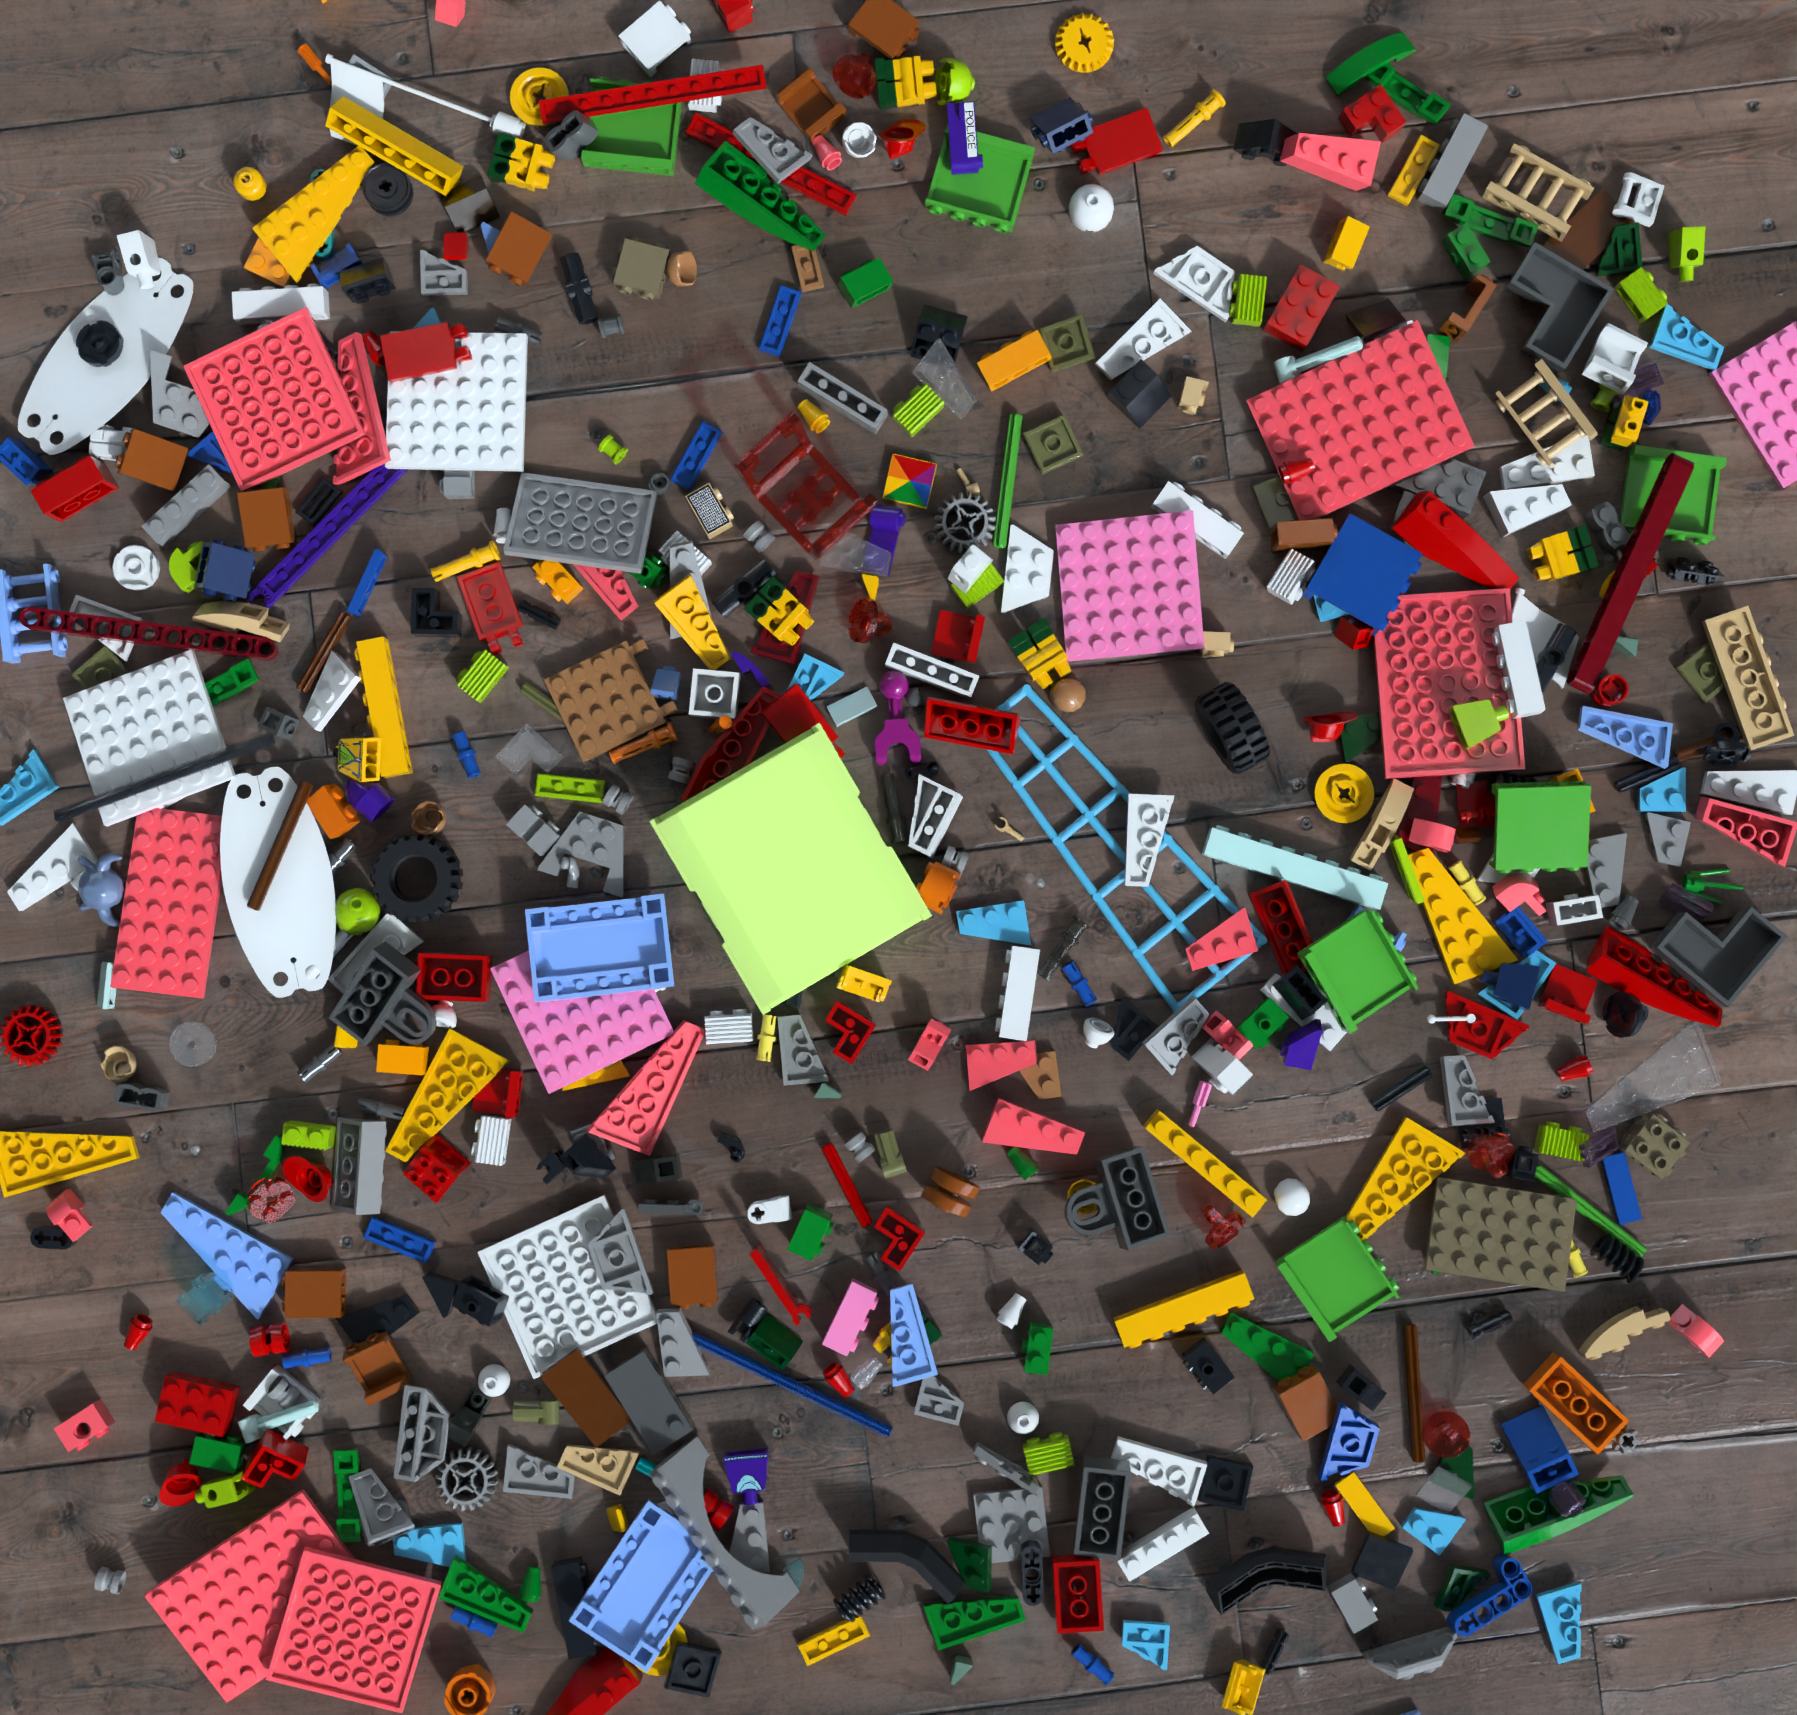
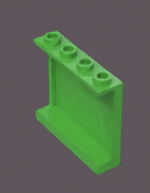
[581,77,682,176]
[925,123,1035,233]
[1619,445,1727,545]
[1489,781,1591,873]
[1297,908,1419,1034]
[1275,1216,1400,1342]

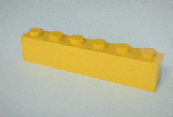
[325,96,464,196]
[354,637,413,778]
[1143,1109,1267,1218]
[1113,1270,1254,1349]

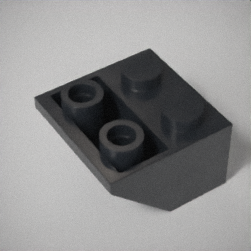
[339,257,396,304]
[910,304,968,369]

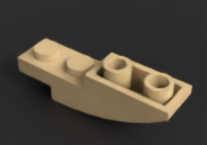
[192,601,290,642]
[1350,778,1414,871]
[1578,1306,1671,1360]

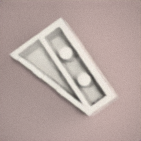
[1483,484,1571,538]
[908,774,963,859]
[1192,1038,1253,1094]

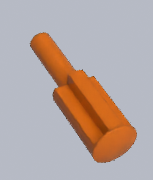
[297,43,332,85]
[707,715,732,733]

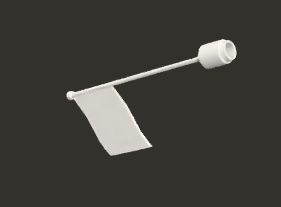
[325,54,526,146]
[1450,588,1579,789]

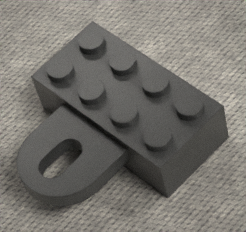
[1385,458,1486,541]
[329,941,437,1046]
[1064,1146,1171,1250]

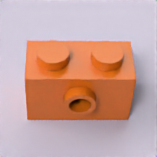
[307,784,361,839]

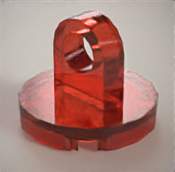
[833,53,877,99]
[848,598,893,644]
[1468,1133,1515,1179]
[1201,1204,1246,1250]
[1423,1411,1470,1459]

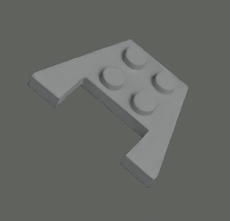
[150,350,210,438]
[538,811,624,898]

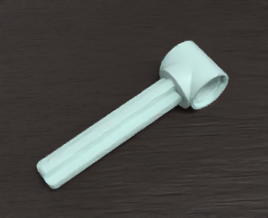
[1273,336,1363,384]
[238,1400,319,1444]

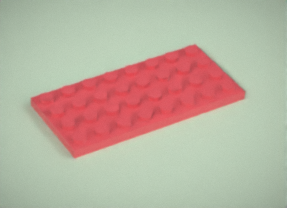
[110,808,222,999]

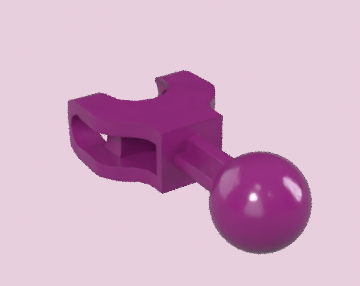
[875,670,921,766]

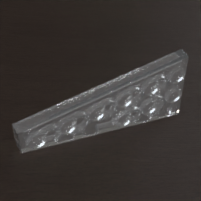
[1583,1021,1722,1133]

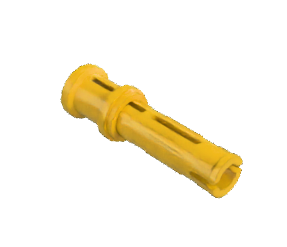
[1163,89,1226,148]
[430,540,501,582]

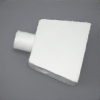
[117,230,160,289]
[948,544,993,593]

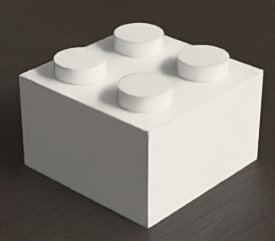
[689,668,741,721]

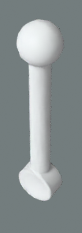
[1427,1014,1476,1024]

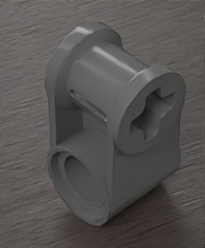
[92,248,124,295]

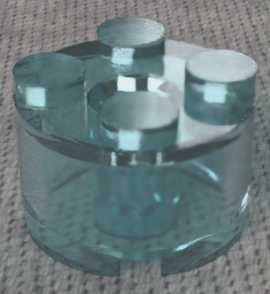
[177,1271,235,1326]

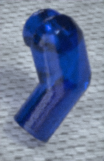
[1643,390,1661,425]

